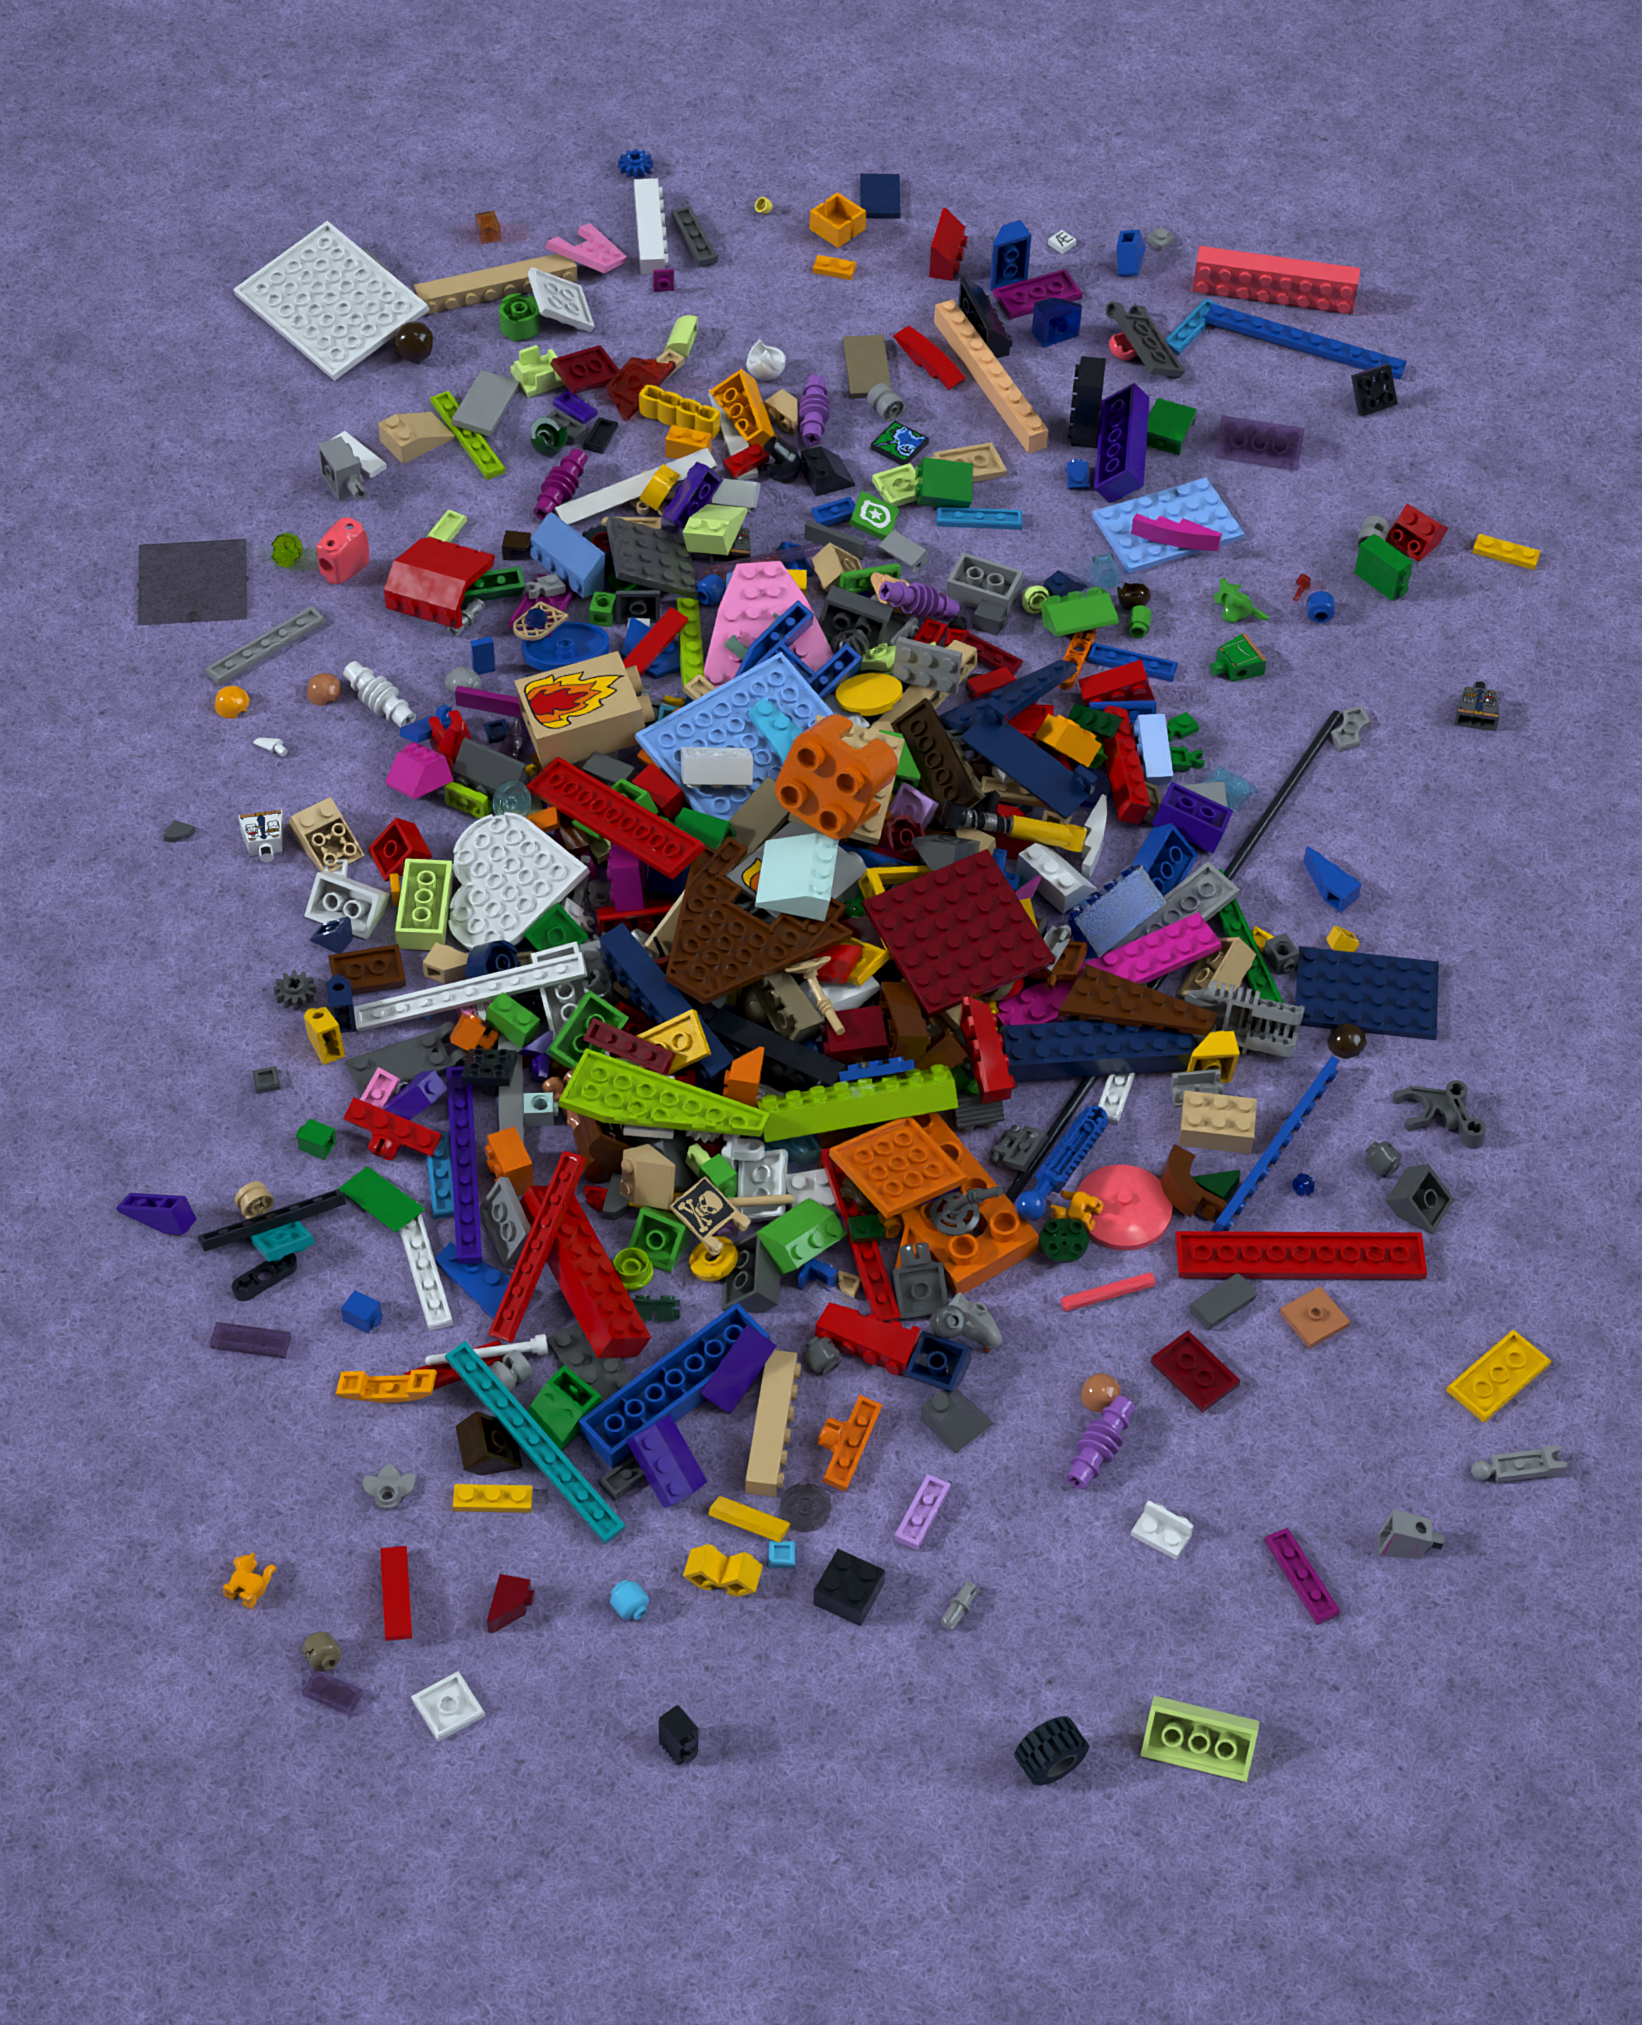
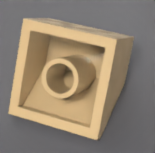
[812,542,862,593]
[620,1144,676,1210]

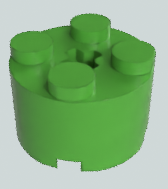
[499,293,541,342]

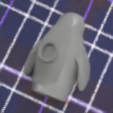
[949,1292,1002,1353]

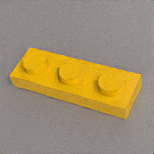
[1472,534,1541,570]
[453,1484,533,1513]

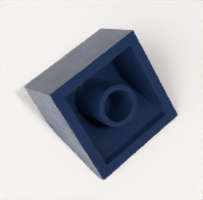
[904,1331,971,1393]

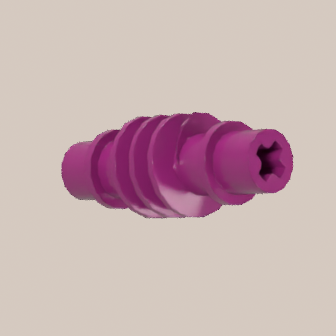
[533,449,588,520]

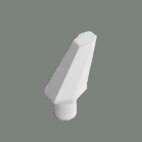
[253,738,288,757]

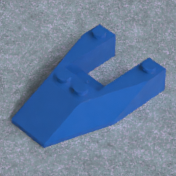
[734,600,862,699]

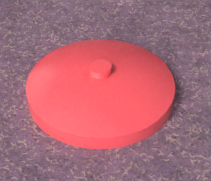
[1076,1164,1172,1251]

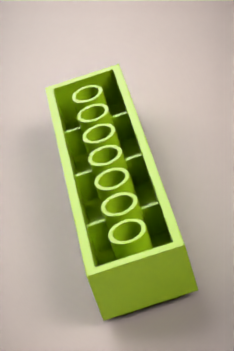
[757,1064,959,1142]

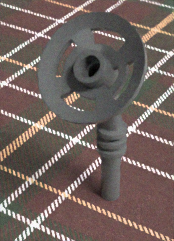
[930,1186,1003,1236]

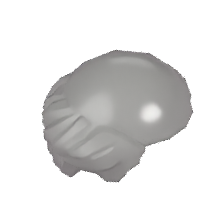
[445,666,481,694]

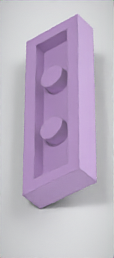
[894,1474,951,1550]

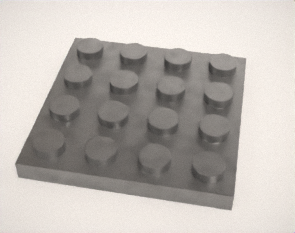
[606,516,699,599]

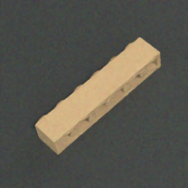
[745,1350,802,1497]

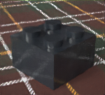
[813,1549,885,1626]

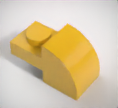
[639,464,681,511]

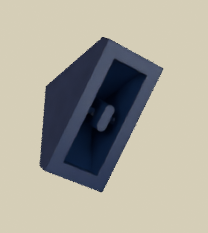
[310,916,353,954]

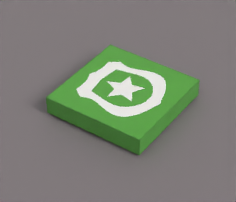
[849,491,899,541]

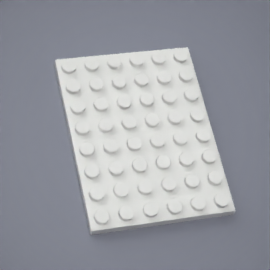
[233,221,429,381]

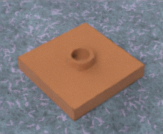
[1279,1286,1350,1349]

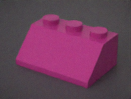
[385,742,454,800]

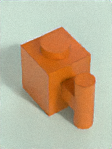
[449,1013,500,1051]

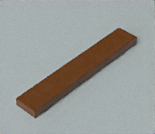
[531,753,590,854]

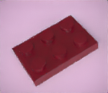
[550,345,623,395]
[1150,1330,1240,1413]

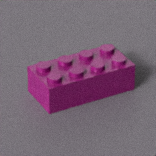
[607,842,648,912]

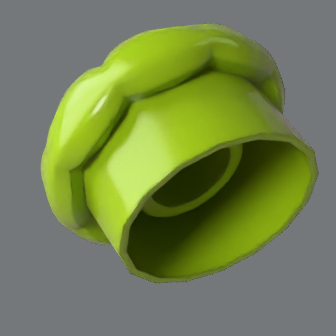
[611,1248,654,1291]

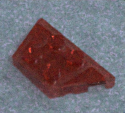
[606,357,676,422]

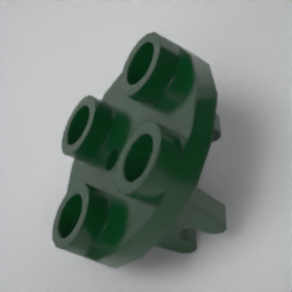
[1039,1218,1089,1263]

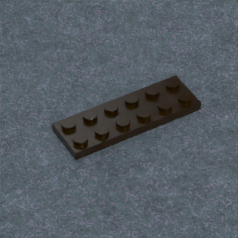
[890,698,980,822]

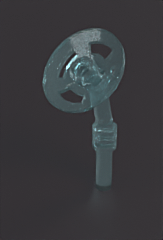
[493,771,537,818]

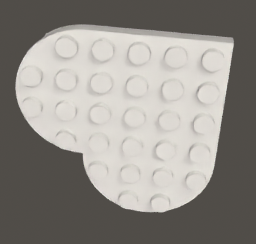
[448,812,590,951]

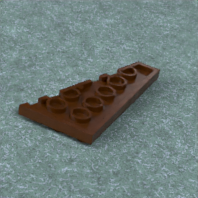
[1058,964,1218,1036]

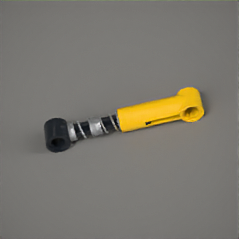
[940,801,1087,852]

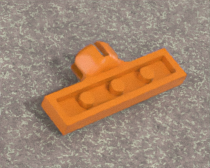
[818,1394,883,1492]

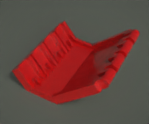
[384,536,495,629]

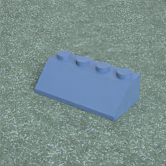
[530,512,605,598]

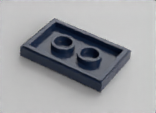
[860,173,901,219]

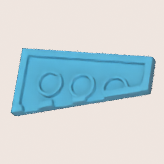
[748,698,804,764]

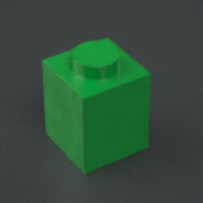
[296,1118,337,1160]

